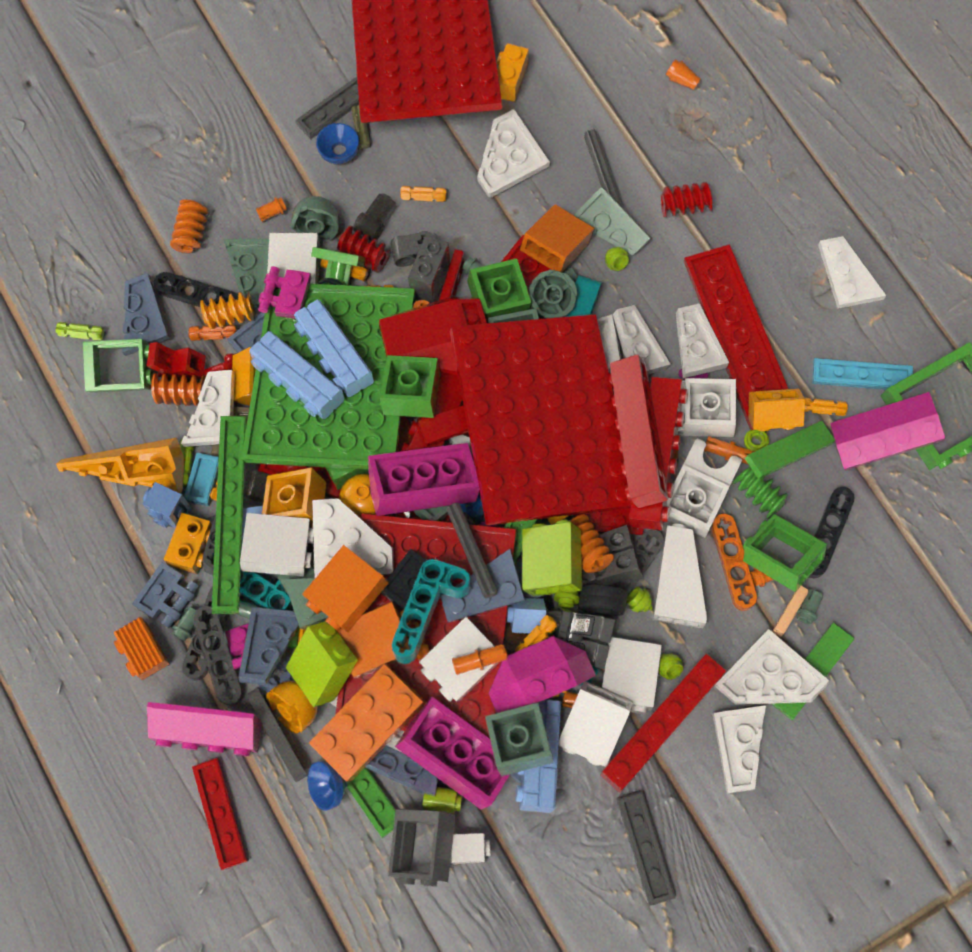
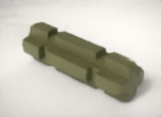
[351,105,370,149]

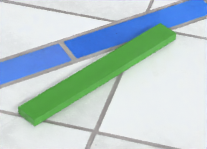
[212,416,246,614]

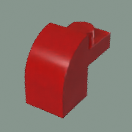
[147,342,206,381]

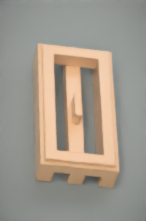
[772,586,808,638]

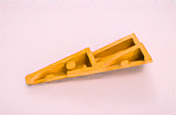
[56,437,185,494]

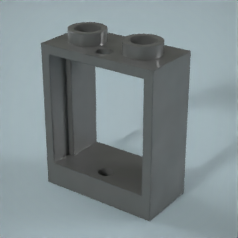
[408,235,450,303]
[388,810,455,887]

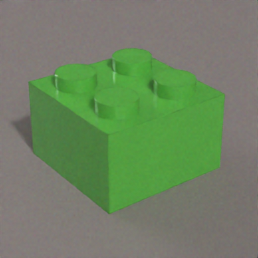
[467,259,531,323]
[379,355,441,418]

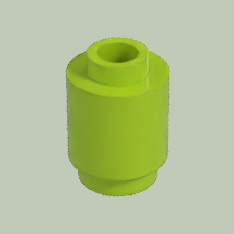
[422,787,462,815]

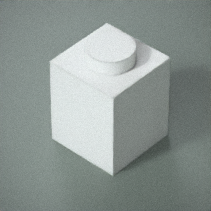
[452,833,490,864]

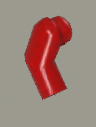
[204,353,235,377]

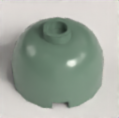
[291,196,339,243]
[528,270,577,319]

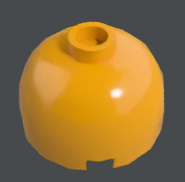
[339,473,385,519]
[266,680,318,734]

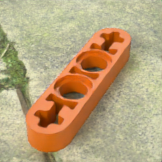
[711,514,757,611]

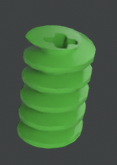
[733,467,788,520]

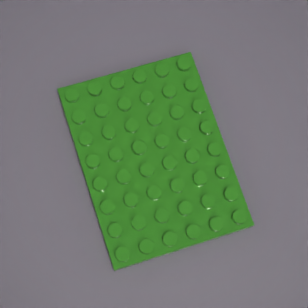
[241,284,415,470]

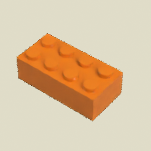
[309,664,427,782]

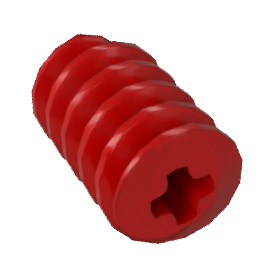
[661,182,712,217]
[337,226,390,273]

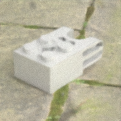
[650,378,736,437]
[666,438,742,538]

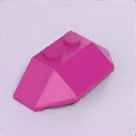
[488,636,596,713]

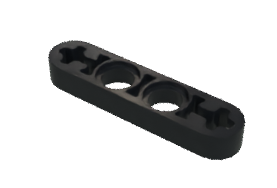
[153,272,238,307]
[809,487,855,579]

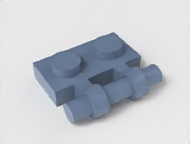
[132,562,198,628]

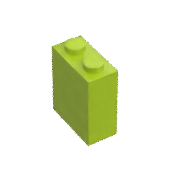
[522,520,582,597]
[286,621,358,707]

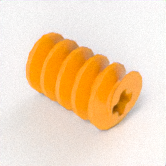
[200,291,254,329]

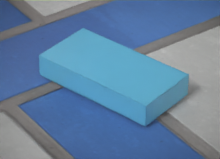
[184,452,219,506]

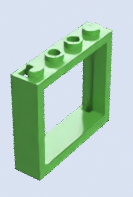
[881,342,972,471]

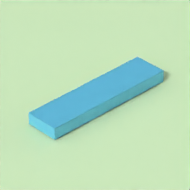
[812,358,913,392]

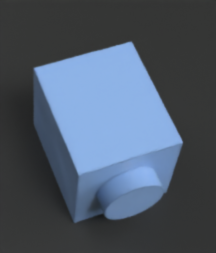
[506,598,546,633]

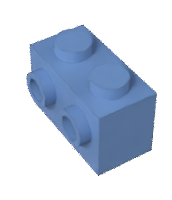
[143,482,192,528]

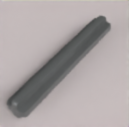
[584,129,623,207]
[447,503,497,599]

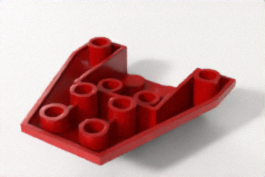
[379,297,487,375]

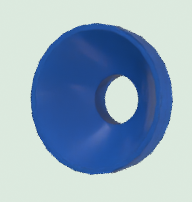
[316,123,359,164]
[307,761,347,811]

